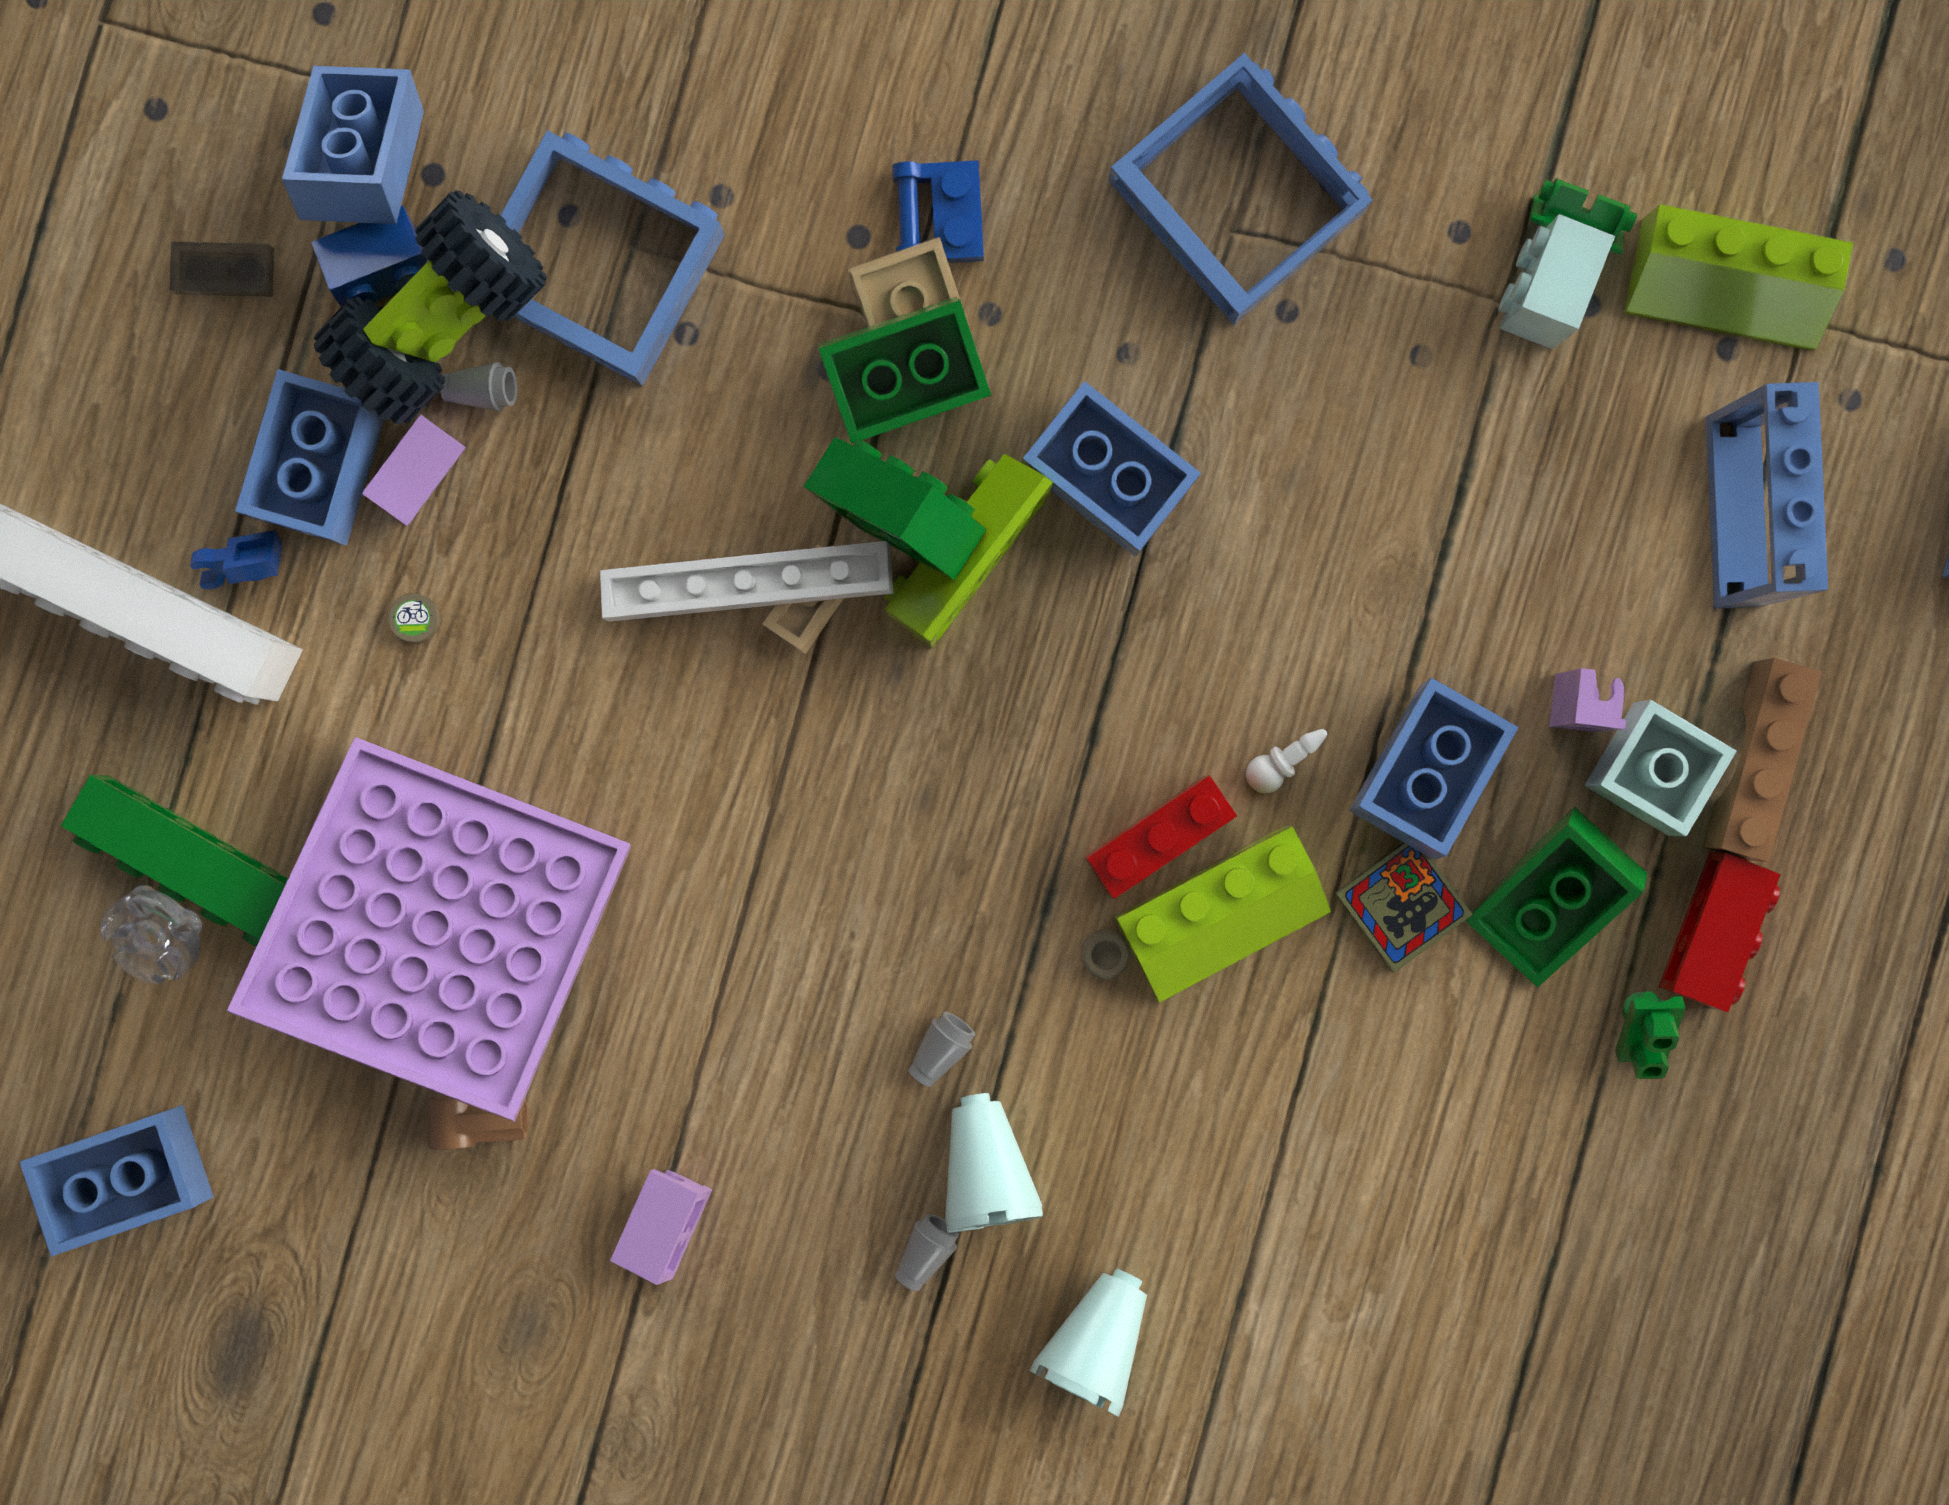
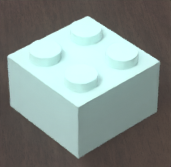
[1498,214,1615,350]
[1584,700,1737,836]

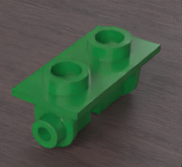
[1529,178,1637,255]

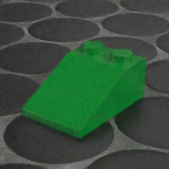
[1465,806,1648,988]

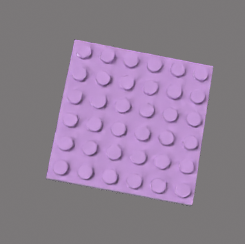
[227,737,631,1122]

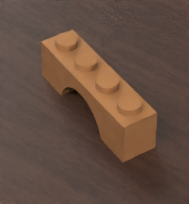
[1702,658,1822,862]

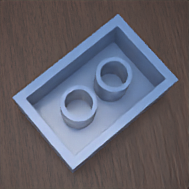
[282,66,424,224]
[235,369,384,546]
[1022,381,1201,557]
[1349,678,1519,860]
[20,1105,214,1257]

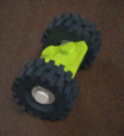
[314,190,547,424]

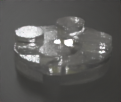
[101,885,203,984]

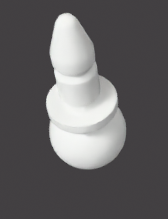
[1246,729,1327,793]

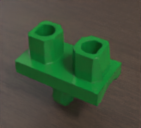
[1615,991,1686,1079]

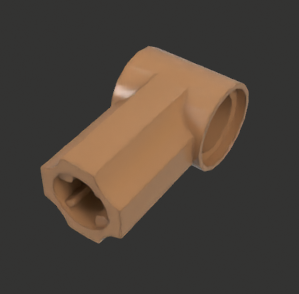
[428,1095,529,1150]

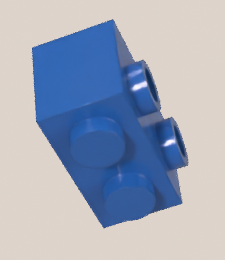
[311,205,429,307]

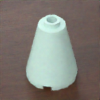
[945,1093,1043,1233]
[1029,1268,1147,1417]

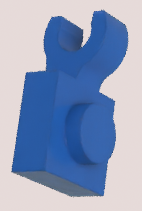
[190,530,282,589]

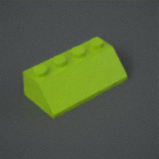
[1624,204,1853,351]
[884,454,1053,649]
[1114,826,1331,1003]

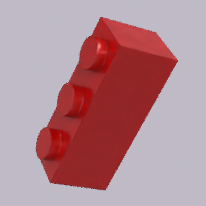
[1084,775,1237,899]
[1658,852,1781,1013]

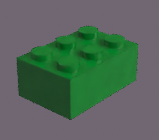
[817,297,992,444]
[803,437,987,580]

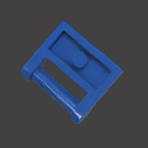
[892,160,984,263]

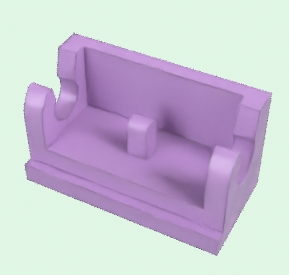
[362,414,466,526]
[1549,668,1626,733]
[610,1169,712,1285]

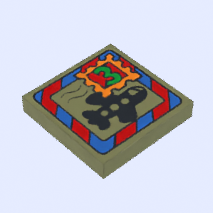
[1334,842,1473,973]

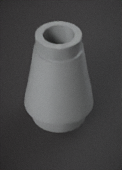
[440,362,517,411]
[908,1012,975,1087]
[895,1214,959,1291]

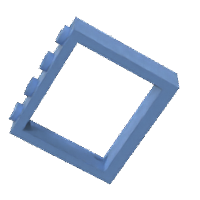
[1108,53,1373,325]
[501,130,725,386]
[1705,382,1828,609]

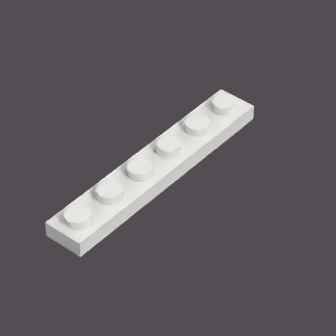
[600,541,893,622]

